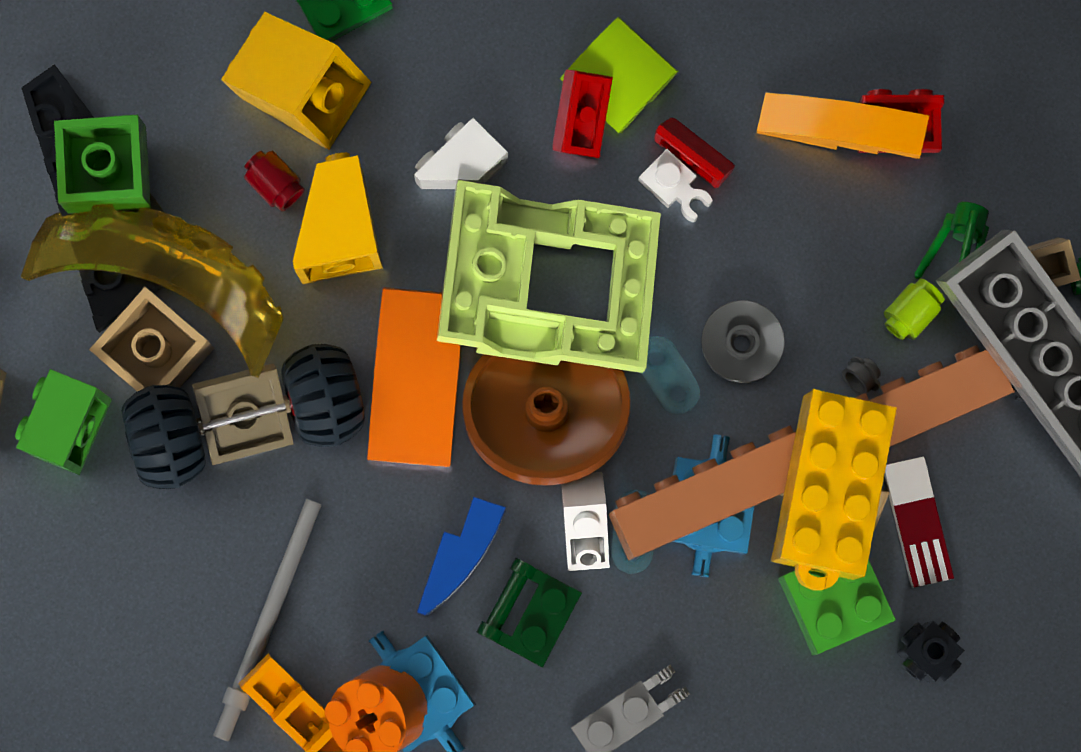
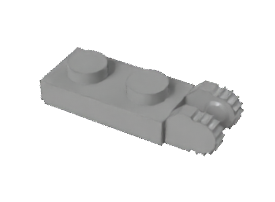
[571,664,690,752]

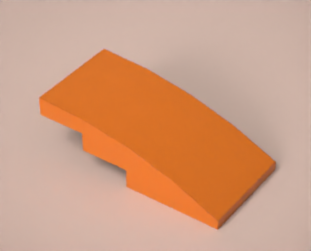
[367,287,462,467]

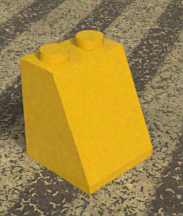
[221,11,372,150]
[293,152,383,284]

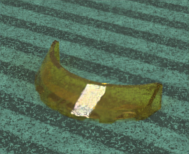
[20,204,284,378]

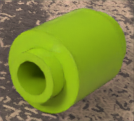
[884,278,945,340]

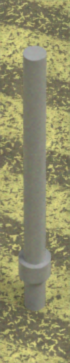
[213,499,321,742]

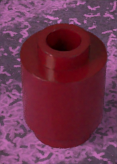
[244,150,305,212]

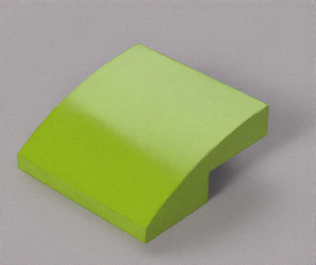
[560,17,679,133]

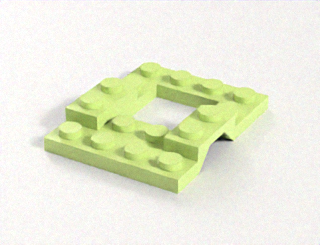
[436,180,661,373]

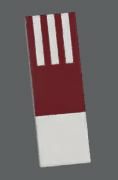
[884,456,954,588]

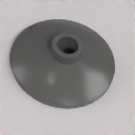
[701,300,785,383]

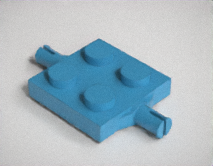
[673,434,754,577]
[369,631,476,752]

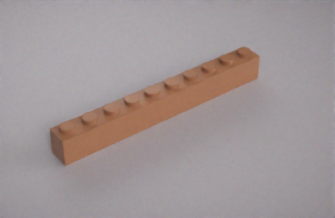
[608,345,1014,561]

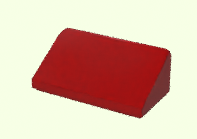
[552,69,613,158]
[654,117,735,189]

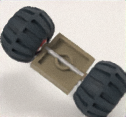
[121,344,365,489]

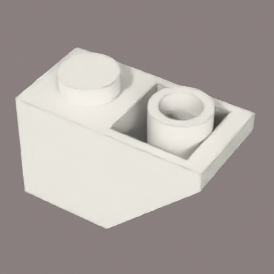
[414,118,508,189]
[561,472,610,571]

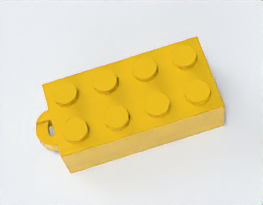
[771,389,897,591]

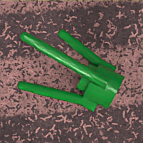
[914,202,989,279]

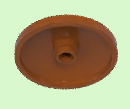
[462,354,630,486]

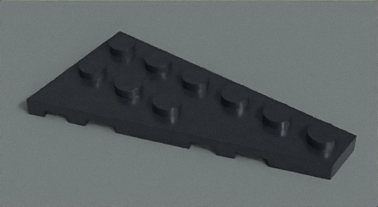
[21,64,200,333]

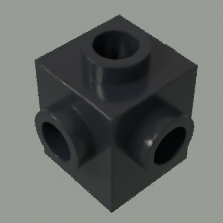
[897,621,965,682]

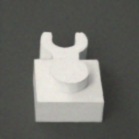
[638,149,713,222]

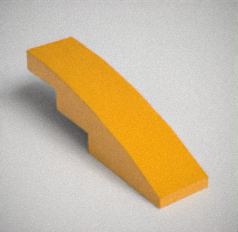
[757,92,929,159]
[238,653,344,752]

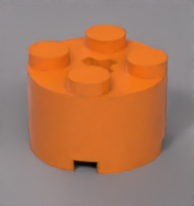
[325,665,427,752]

